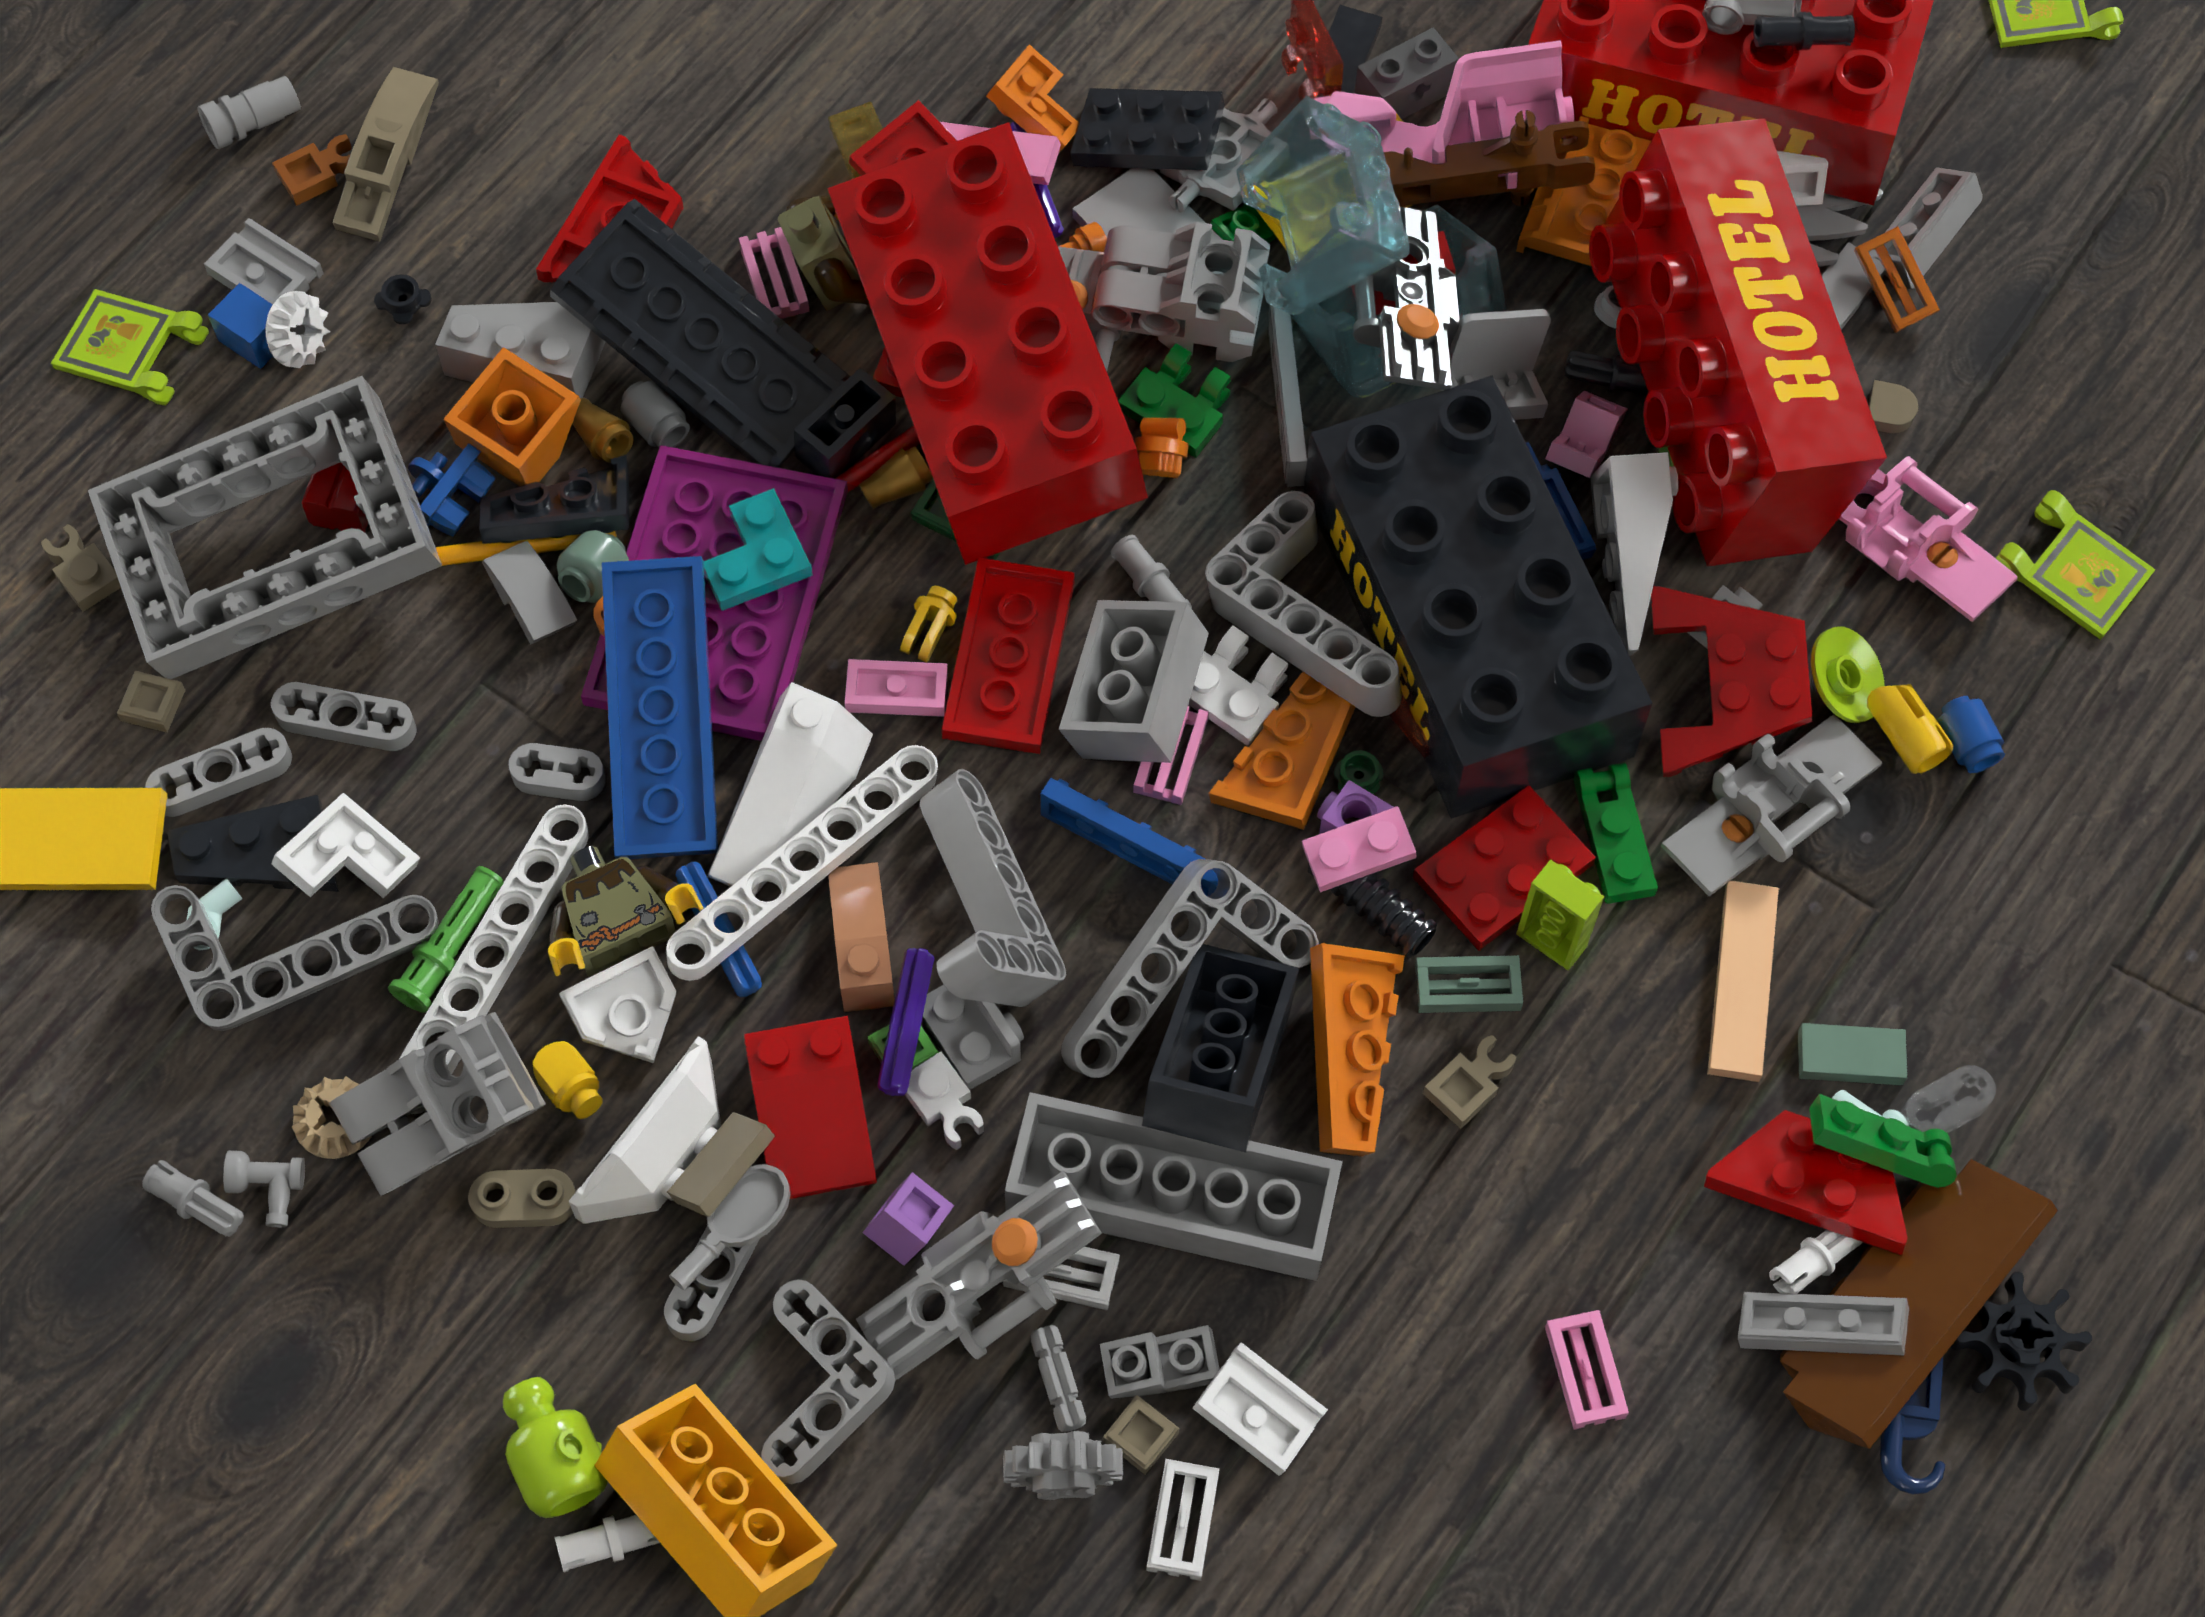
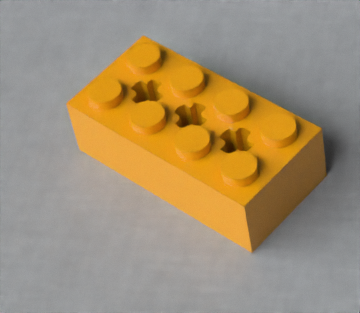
[594,1384,837,1617]

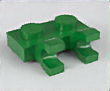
[1118,343,1231,458]

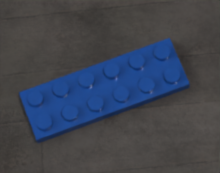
[602,556,718,859]

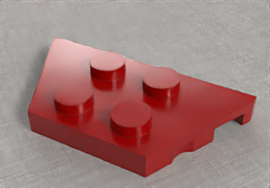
[536,134,684,282]
[1704,1110,1908,1255]

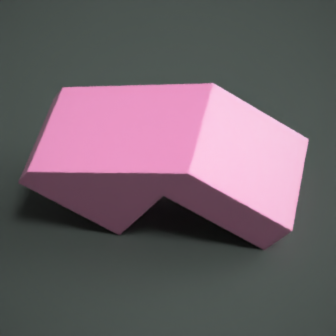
[1545,391,1628,478]

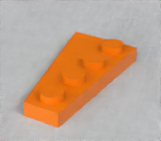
[1208,658,1355,830]
[1310,943,1405,1156]

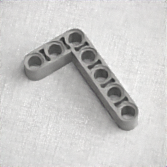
[1205,491,1402,717]
[920,769,1066,1007]
[1061,859,1319,1078]
[151,885,439,1031]

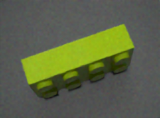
[1516,859,1604,971]

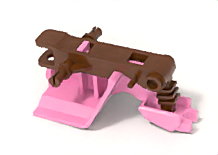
[1306,40,1595,208]

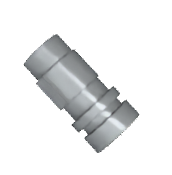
[198,76,301,149]

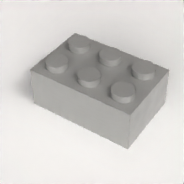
[1059,600,1209,763]

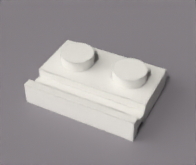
[1192,1343,1328,1475]

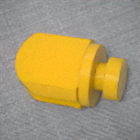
[900,586,957,663]
[533,1041,603,1119]

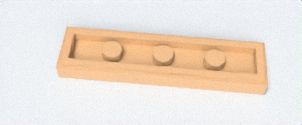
[1707,881,1779,1082]

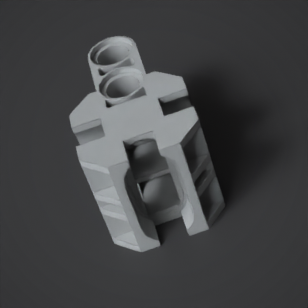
[1091,222,1270,362]
[330,1012,546,1196]

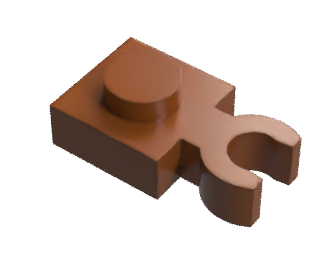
[272,134,352,206]

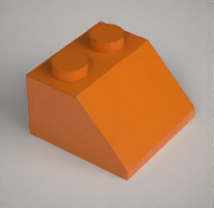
[443,347,581,486]

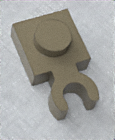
[41,524,121,612]
[1423,1035,1516,1129]

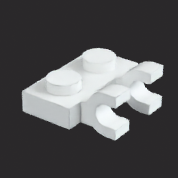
[1188,625,1288,747]

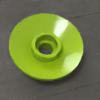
[1811,627,1885,723]

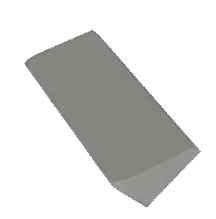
[1869,167,1982,289]

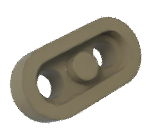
[468,1169,576,1228]

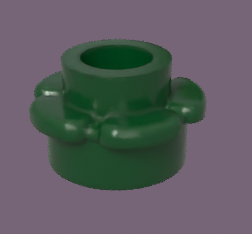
[1334,750,1384,795]

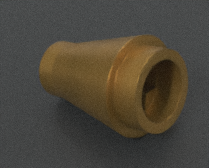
[572,398,633,463]
[859,446,933,509]

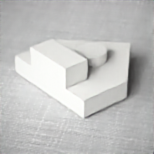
[559,946,676,1063]

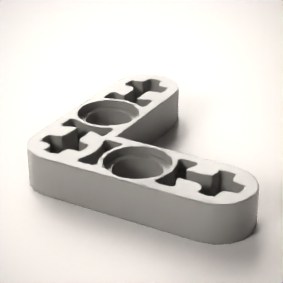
[761,1279,895,1484]

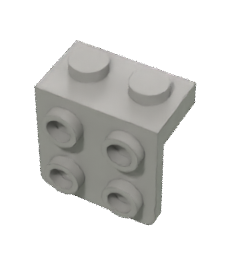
[1441,309,1551,420]

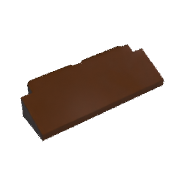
[1780,1159,2058,1449]

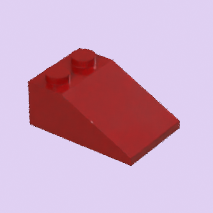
[744,1016,877,1199]

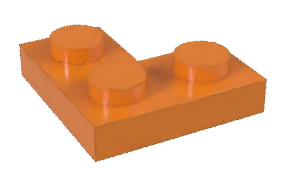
[986,44,1079,154]

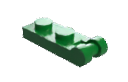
[1574,763,1658,904]
[1809,1094,1957,1188]

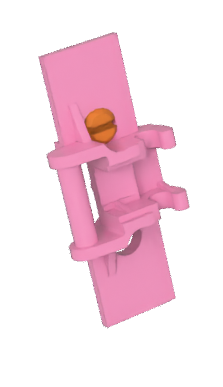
[1839,456,2018,622]

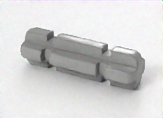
[1031,1325,1086,1432]

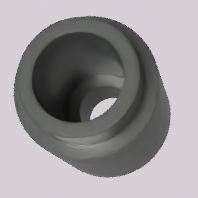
[620,380,690,448]

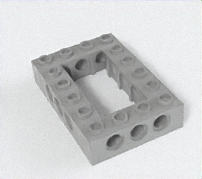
[88,376,442,679]

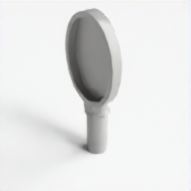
[669,1164,791,1290]

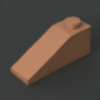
[828,862,895,1012]

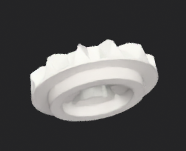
[266,291,330,368]

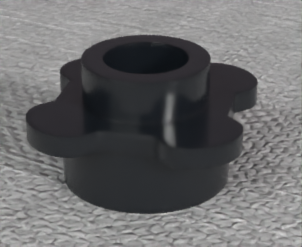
[374,274,432,324]

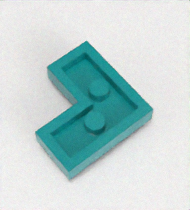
[703,488,813,611]

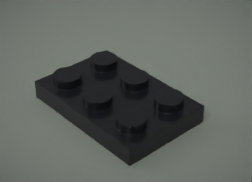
[1071,88,1225,170]

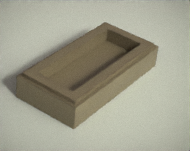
[667,1112,775,1217]

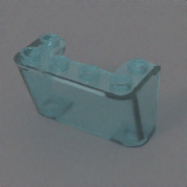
[1236,96,1410,315]

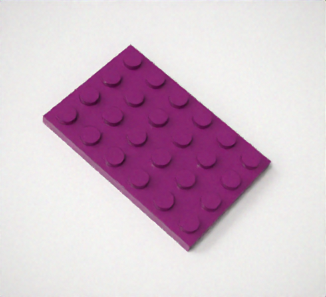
[581,445,848,741]

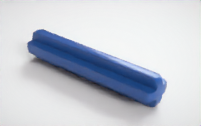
[676,862,762,997]

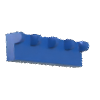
[1040,778,1218,897]

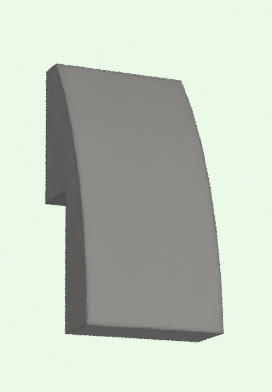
[482,540,577,645]
[1100,1325,1220,1398]

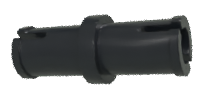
[1753,12,1855,50]

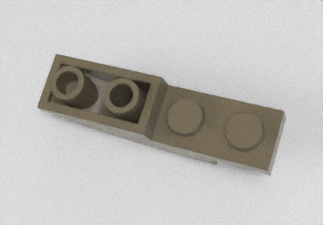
[332,67,439,242]

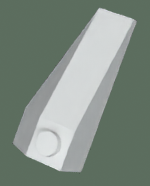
[1590,452,1678,656]
[707,682,873,896]

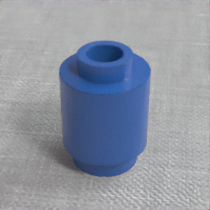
[1937,696,2005,773]

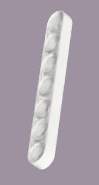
[666,745,938,981]
[399,804,589,1114]

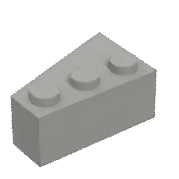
[435,302,605,398]

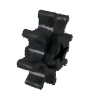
[1951,1272,2092,1411]

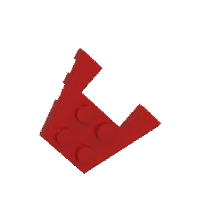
[1651,586,1812,777]

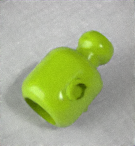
[502,1377,608,1518]

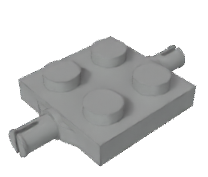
[1160,98,1288,212]

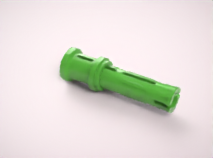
[388,866,504,1013]

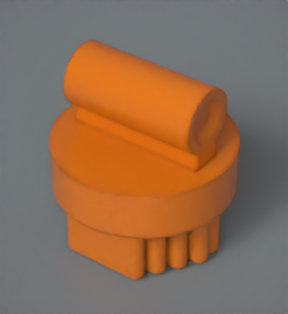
[1134,418,1188,478]

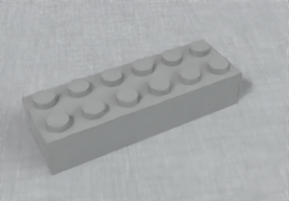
[1005,1092,1343,1281]

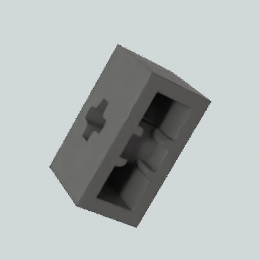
[1354,27,1459,119]

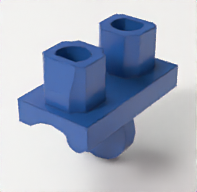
[408,443,496,537]

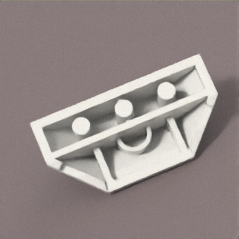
[569,1036,721,1224]

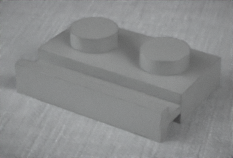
[204,218,324,304]

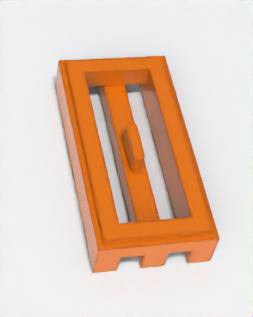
[1854,226,1940,333]

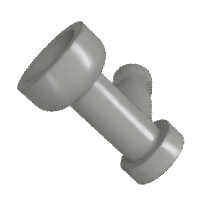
[223,1150,305,1228]

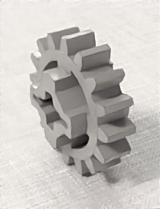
[1003,1431,1123,1500]

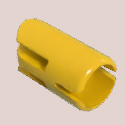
[1867,684,1953,774]

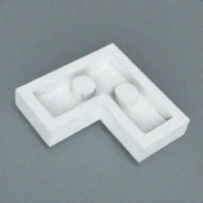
[272,793,420,898]

